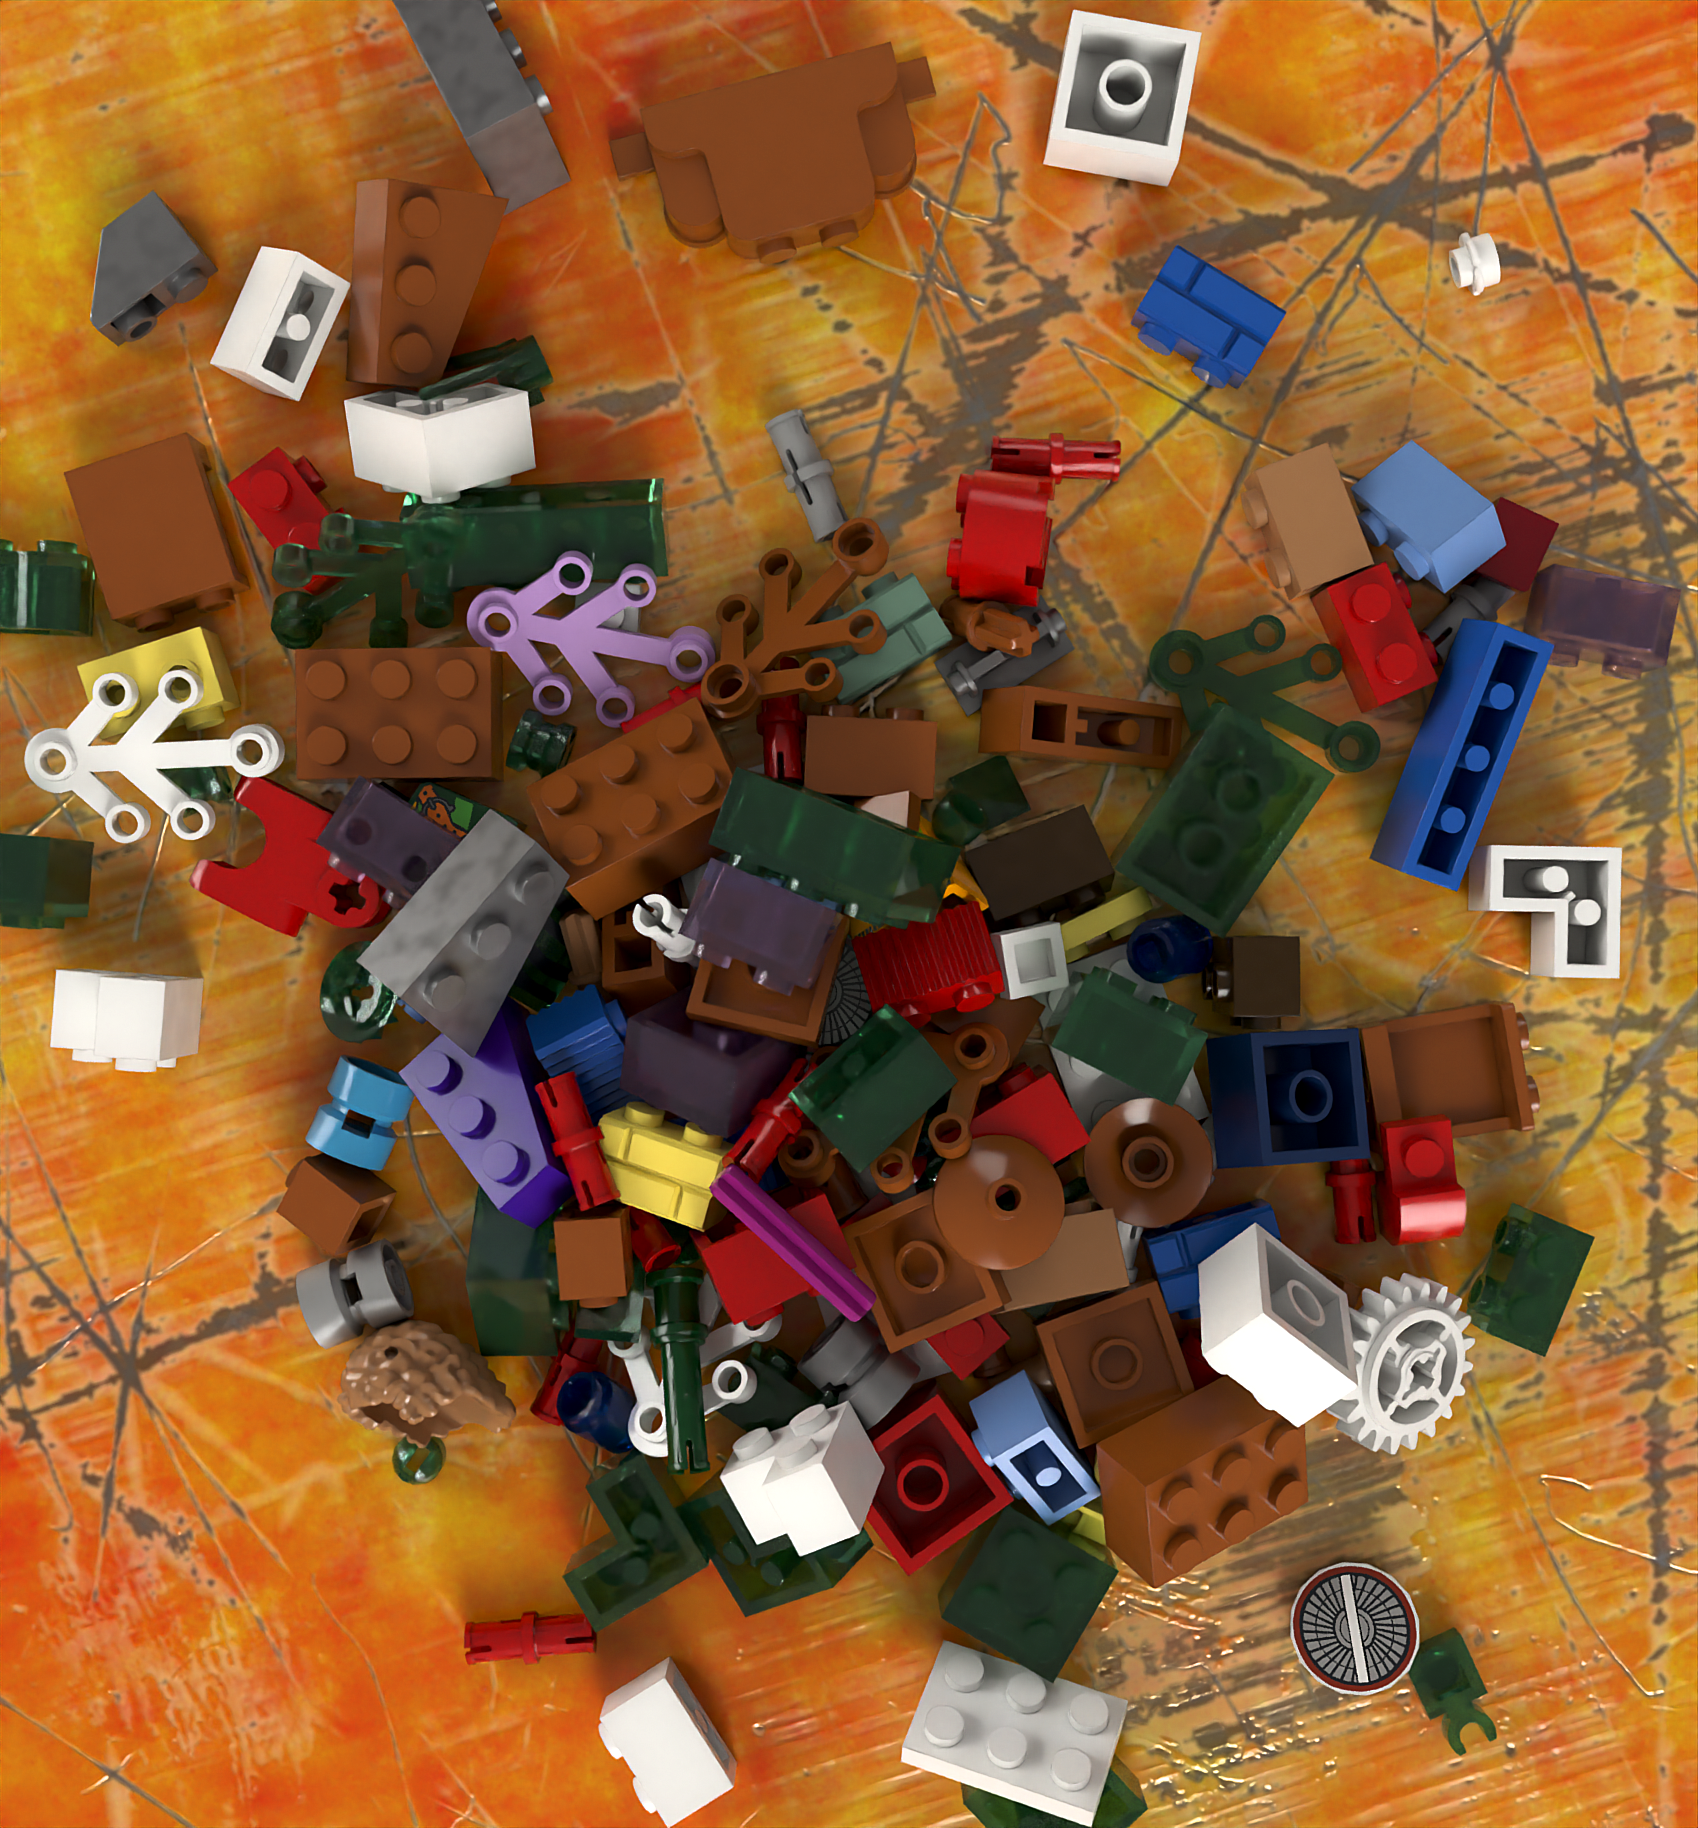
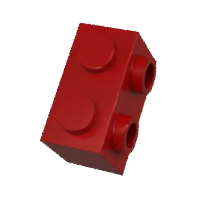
[226,446,372,600]
[1311,561,1439,713]

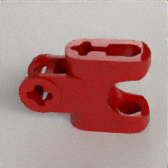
[189,775,395,937]

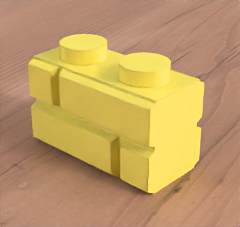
[598,1101,734,1232]

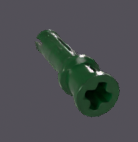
[645,1267,710,1475]

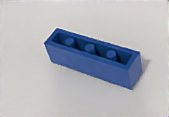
[1369,618,1555,891]

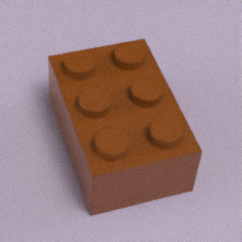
[295,647,504,784]
[525,697,767,921]
[1096,1374,1308,1590]

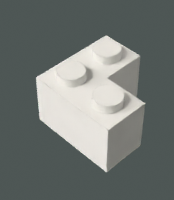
[344,382,536,504]
[1468,845,1622,978]
[50,968,204,1072]
[720,1400,885,1556]

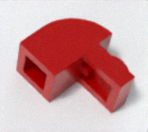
[1374,1114,1466,1246]

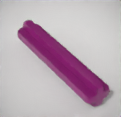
[709,1164,877,1322]

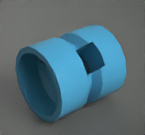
[305,1055,415,1171]

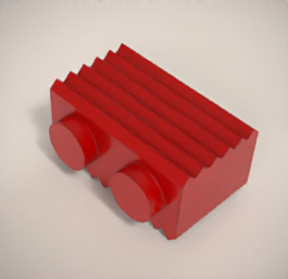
[851,901,1005,1032]

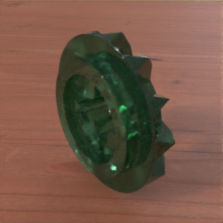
[320,941,401,1044]

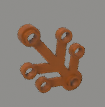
[701,517,889,723]
[778,1017,1010,1194]

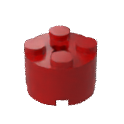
[946,469,1055,608]

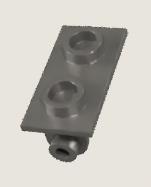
[934,595,1075,717]

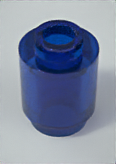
[1126,913,1213,984]
[556,1371,637,1454]

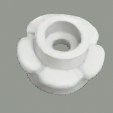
[1449,232,1501,296]

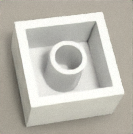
[1043,10,1202,187]
[1198,1222,1359,1427]

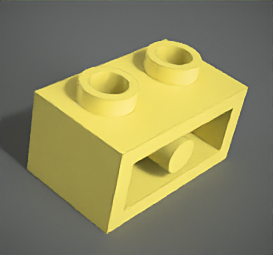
[77,626,241,744]

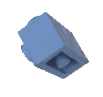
[1351,440,1506,593]
[969,1370,1101,1526]

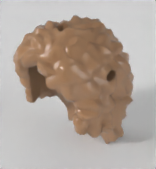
[337,1319,516,1449]

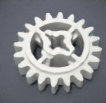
[1326,1273,1475,1455]

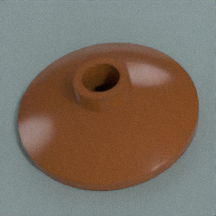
[1083,1098,1213,1228]
[932,1135,1065,1270]

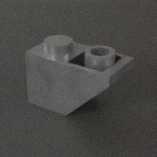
[90,190,218,347]

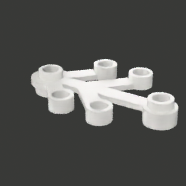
[24,669,285,843]
[607,1262,782,1457]

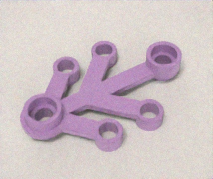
[467,551,716,728]

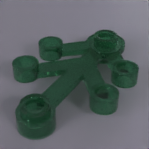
[271,503,470,650]
[1149,615,1380,796]

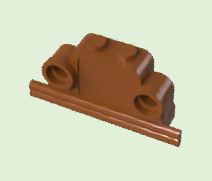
[608,42,936,264]

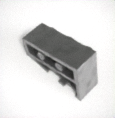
[392,0,571,215]
[357,809,570,1058]

